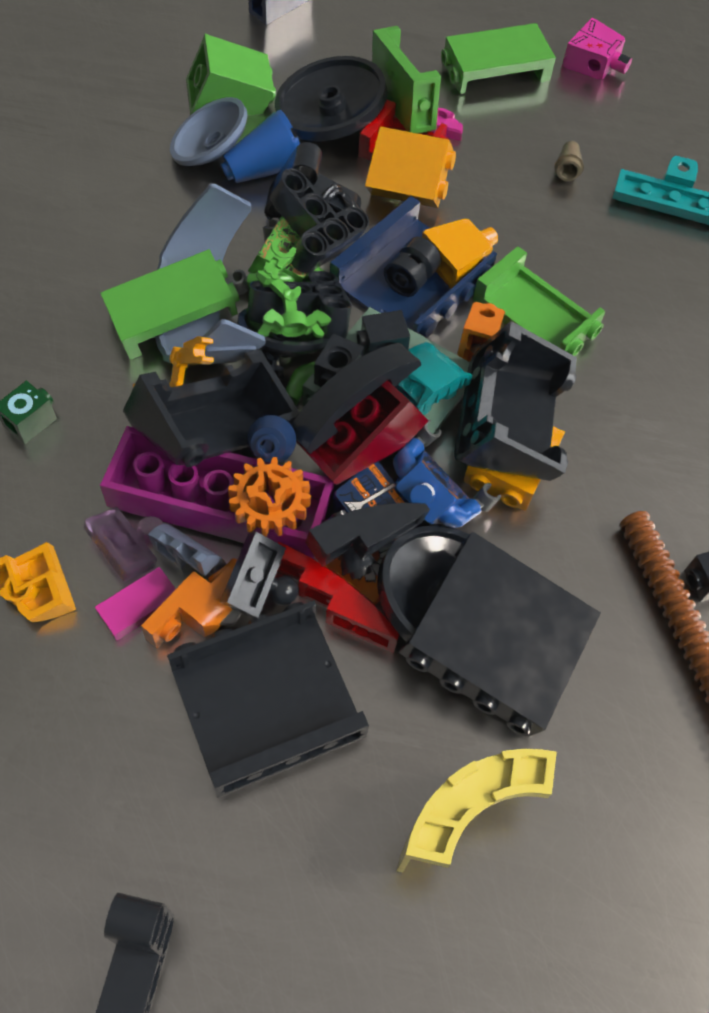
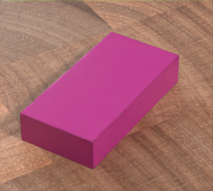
[95,566,176,641]

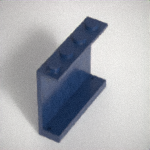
[330,196,497,338]

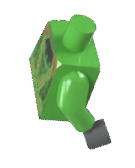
[230,216,326,295]

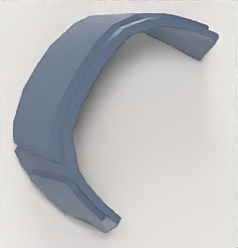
[155,184,265,365]

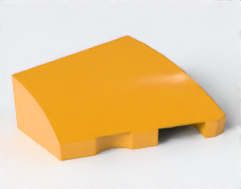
[0,542,76,622]

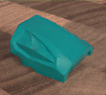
[395,342,473,415]

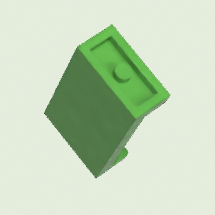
[441,23,556,94]
[372,26,441,134]
[473,246,606,356]
[101,249,240,360]

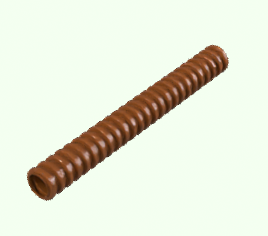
[619,511,709,704]

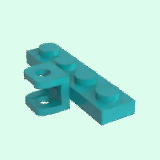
[612,156,709,225]

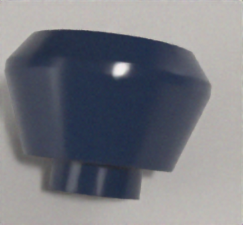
[247,415,296,463]

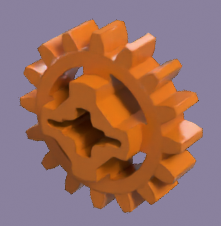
[228,457,311,537]

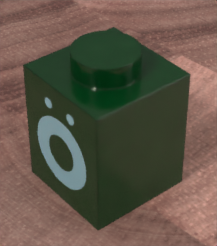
[0,380,57,444]

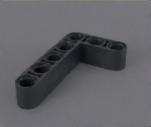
[96,892,174,1013]

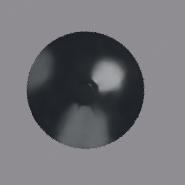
[275,56,388,141]
[377,525,469,641]

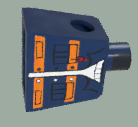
[324,462,409,522]

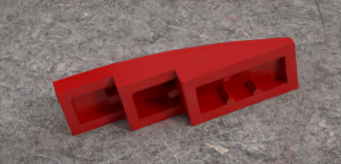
[277,541,400,653]

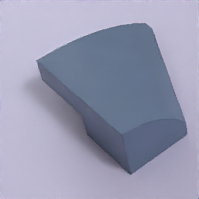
[148,524,227,576]

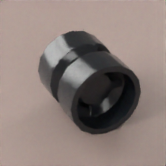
[383,237,442,297]

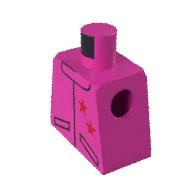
[562,18,632,80]

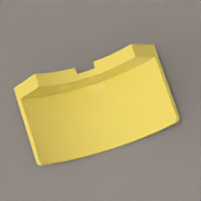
[397,749,557,873]

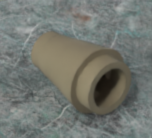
[554,141,584,181]

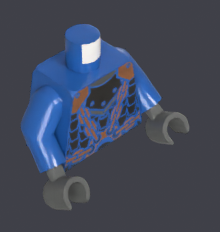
[393,419,501,529]

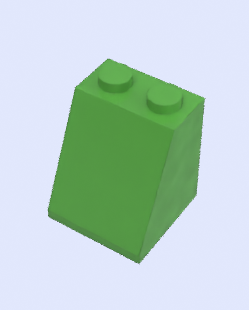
[186,34,276,115]

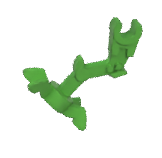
[256,238,331,338]

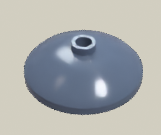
[170,97,248,166]

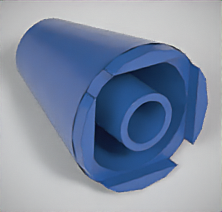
[220,110,300,184]

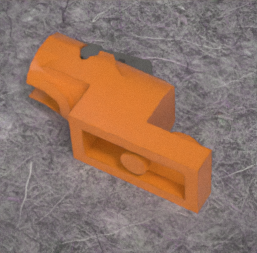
[141,558,242,649]

